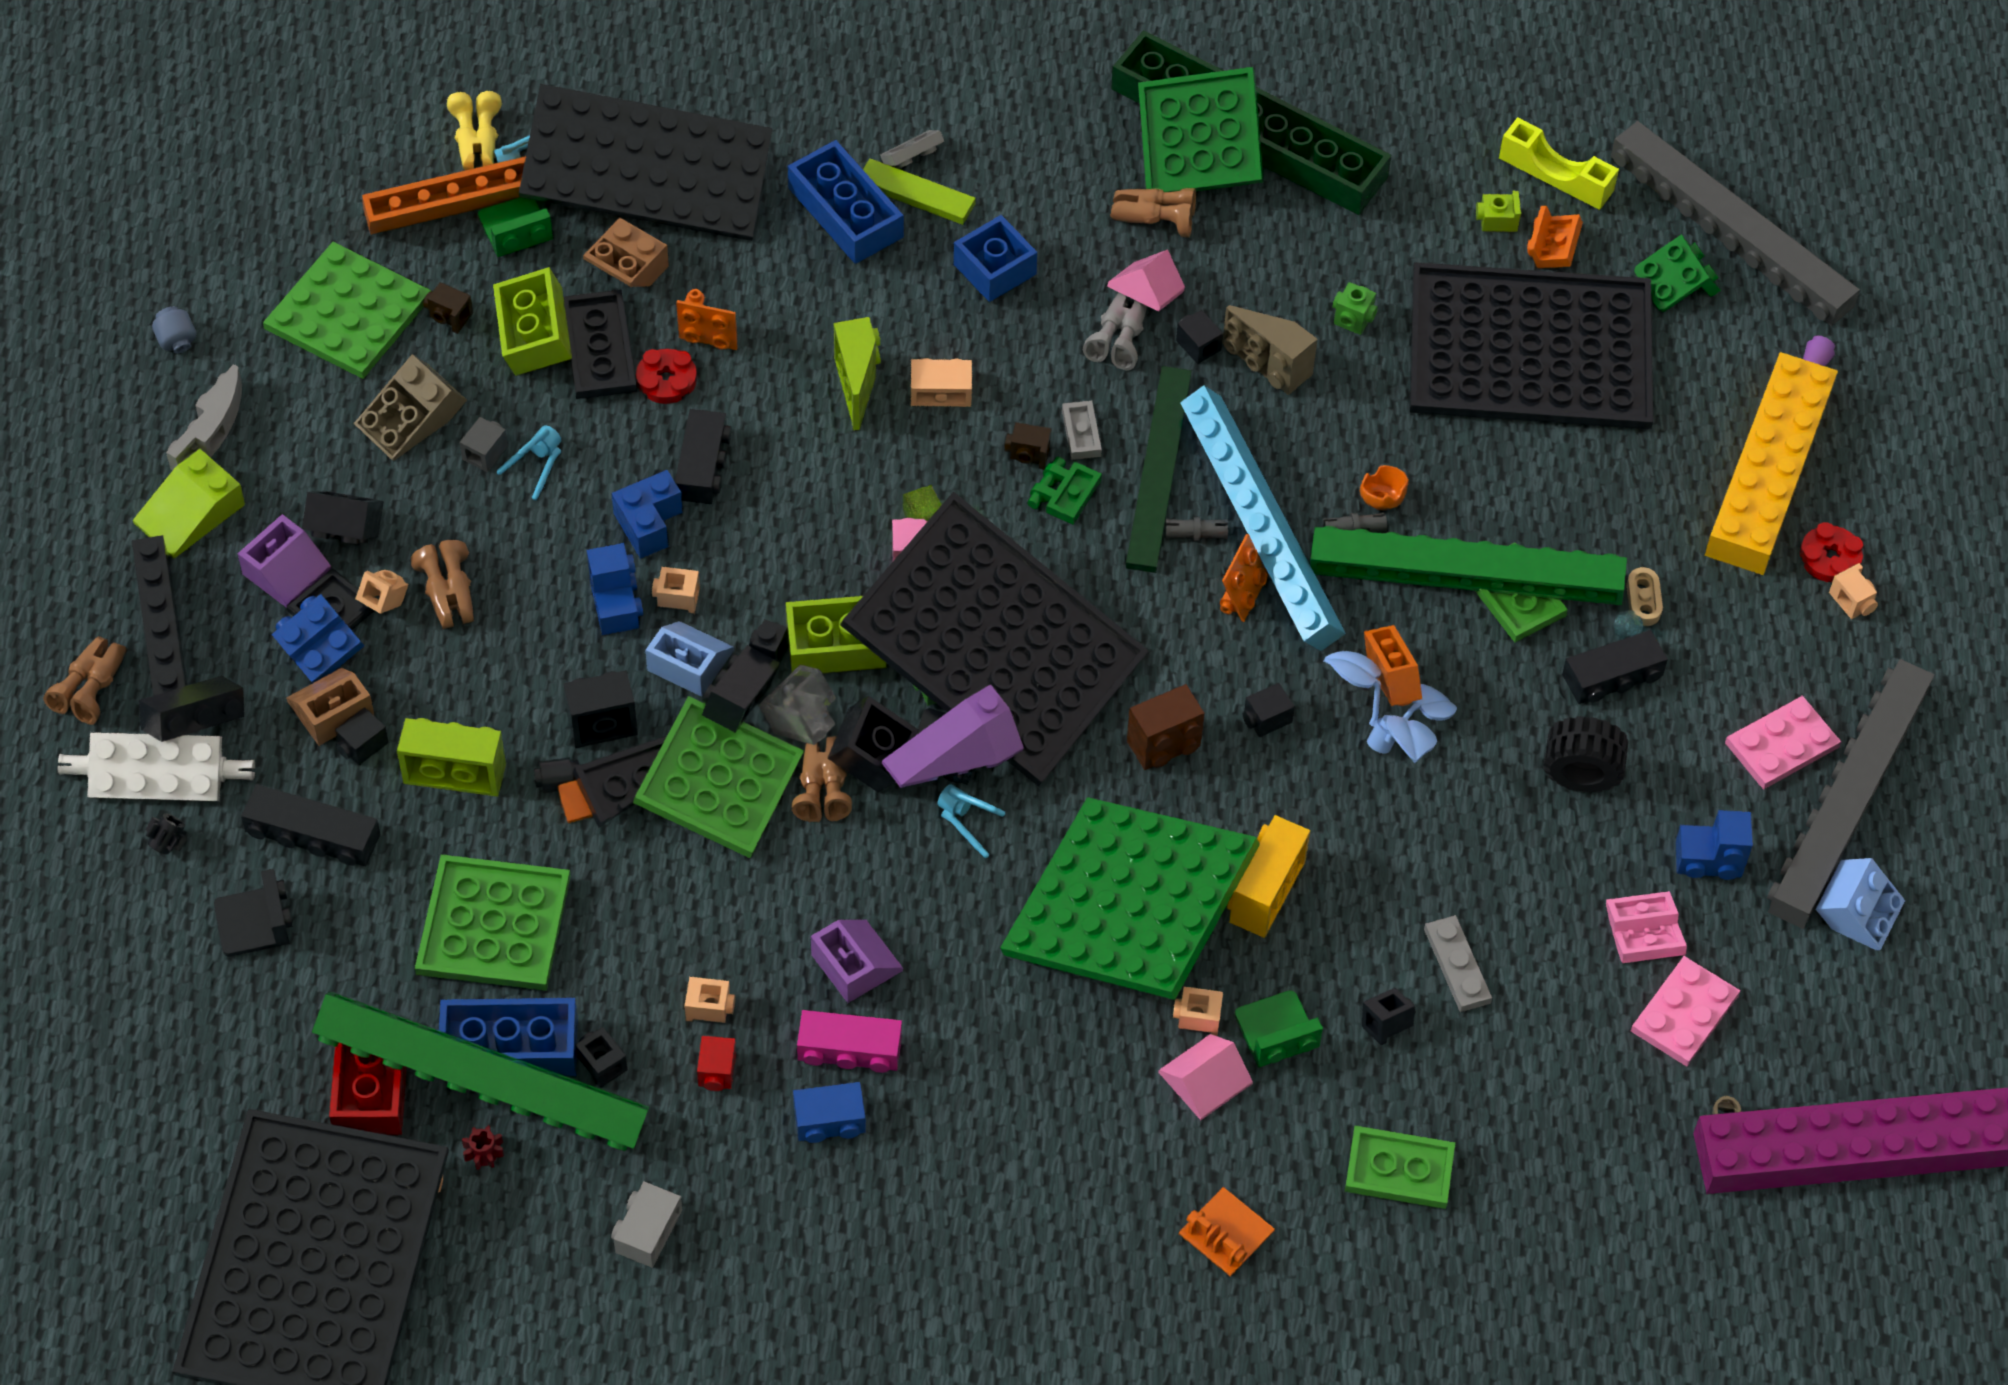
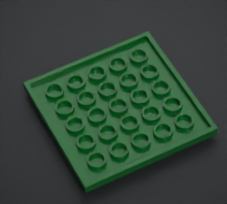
[1000,797,1260,1000]

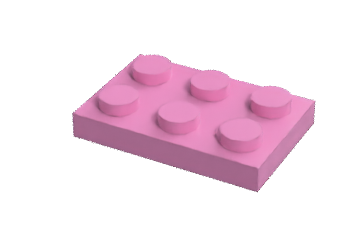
[1725,696,1841,790]
[1631,956,1740,1067]

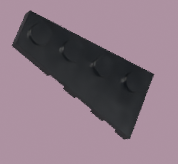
[573,736,667,828]

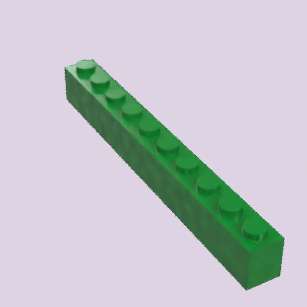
[1310,526,1627,605]
[312,991,649,1151]

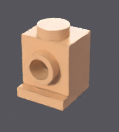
[1829,563,1878,619]
[652,567,700,614]
[355,570,409,614]
[684,977,735,1023]
[1173,987,1223,1036]

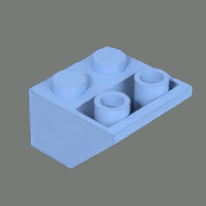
[645,621,734,697]
[1816,858,1905,950]

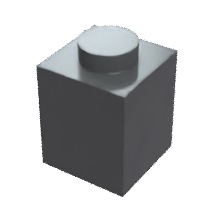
[459,417,508,472]

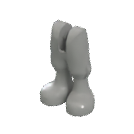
[1082,292,1147,371]

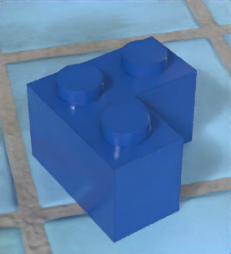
[611,470,683,559]
[587,543,643,635]
[1676,810,1753,880]

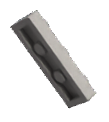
[1424,915,1492,1012]

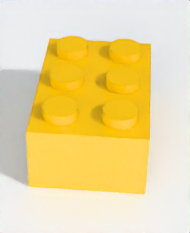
[1227,815,1311,938]

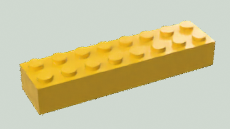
[1704,352,1838,575]

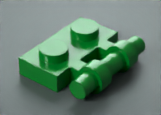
[1027,457,1102,525]

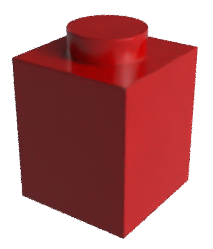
[697,1036,736,1091]

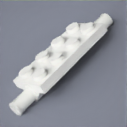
[58,733,255,801]

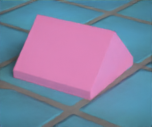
[1107,249,1185,312]
[1158,1034,1253,1120]

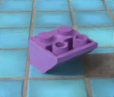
[237,514,331,608]
[811,920,903,1003]

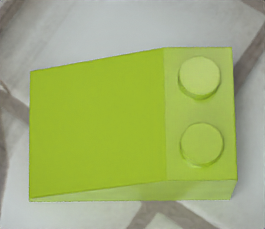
[834,317,881,430]
[133,449,245,559]

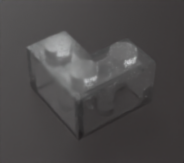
[758,665,836,745]

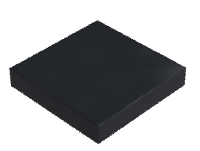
[287,569,375,630]

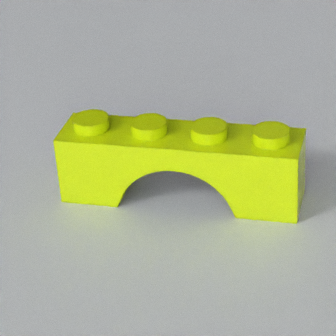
[1499,117,1619,210]

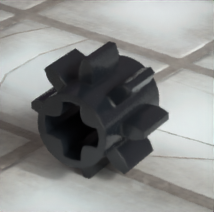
[145,814,187,854]

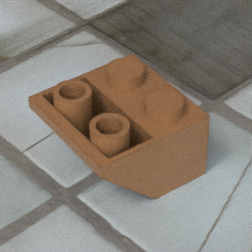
[583,218,669,287]
[286,668,374,746]

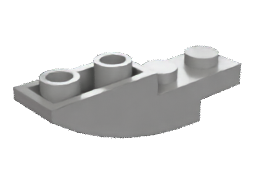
[166,364,242,471]

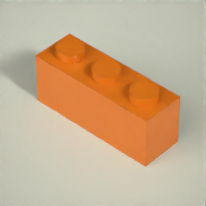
[1364,625,1422,706]

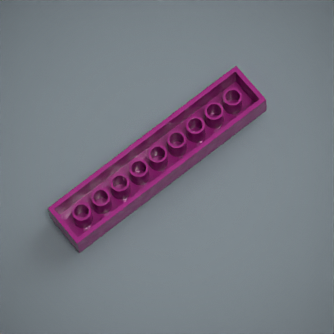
[1693,1088,2008,1194]

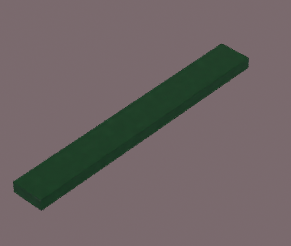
[1126,366,1192,573]

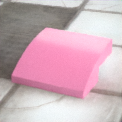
[1606,891,1687,963]

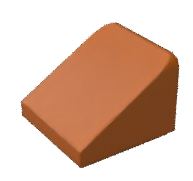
[558,780,593,823]

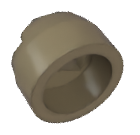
[1713,1096,1741,1115]

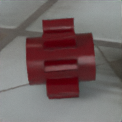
[462,1125,504,1170]

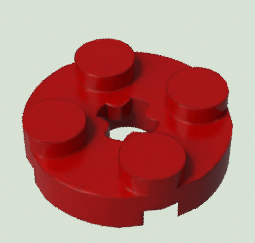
[636,349,697,404]
[1799,522,1863,582]

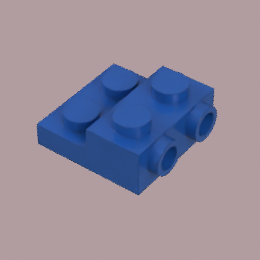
[272,594,365,683]

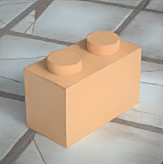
[911,358,972,407]

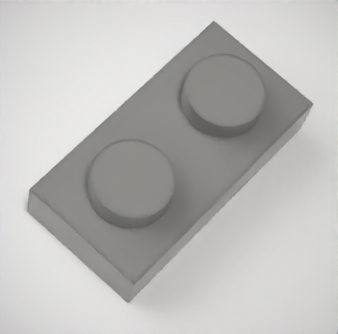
[880,130,944,169]
[1062,401,1102,460]

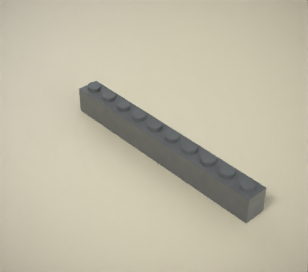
[1610,121,1860,327]
[1767,659,1935,929]

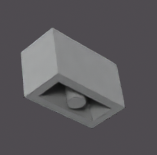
[611,1181,682,1268]

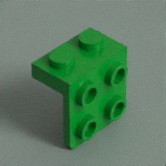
[478,197,553,258]
[1634,234,1721,312]
[1235,990,1323,1068]

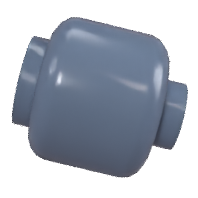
[152,306,197,354]

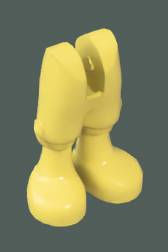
[447,91,502,170]

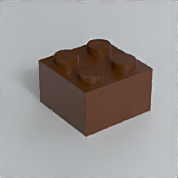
[1127,684,1205,770]

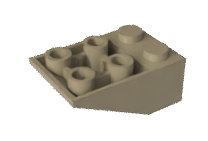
[1222,305,1318,395]
[354,354,467,461]

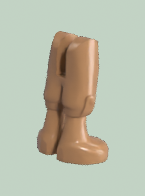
[1110,188,1196,238]
[410,540,474,629]
[43,636,127,725]
[792,736,852,822]

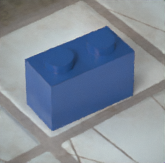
[793,1082,866,1143]

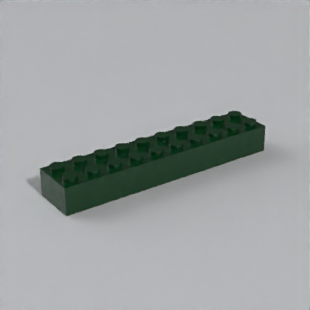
[1111,30,1392,215]

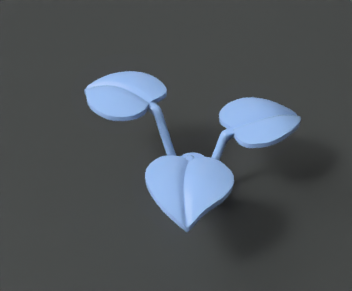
[1323,651,1457,763]

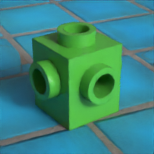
[1332,282,1378,335]

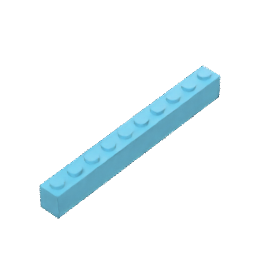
[1180,385,1346,651]

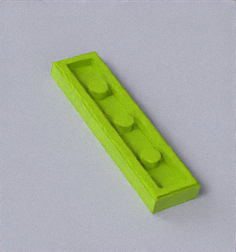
[863,158,976,225]

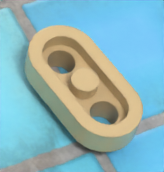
[1627,567,1663,626]

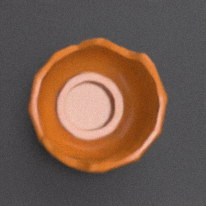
[1360,465,1409,511]

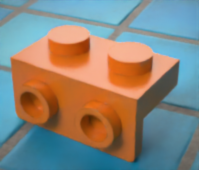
[1527,206,1583,269]

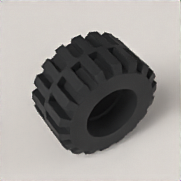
[1544,716,1629,793]

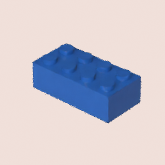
[788,140,904,264]
[439,998,578,1076]

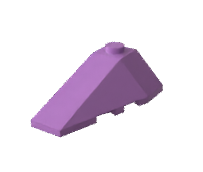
[882,684,1024,788]

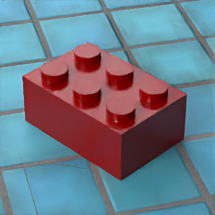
[329,1043,407,1135]

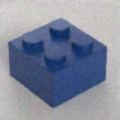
[954,215,1037,302]

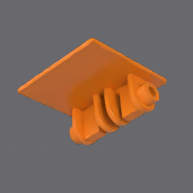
[676,289,738,350]
[1220,534,1268,622]
[1179,1187,1275,1277]

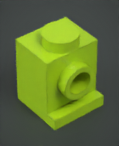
[1476,191,1521,232]

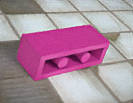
[797,1010,902,1073]

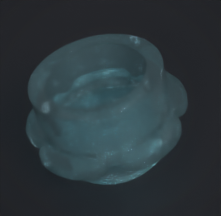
[1613,610,1643,639]

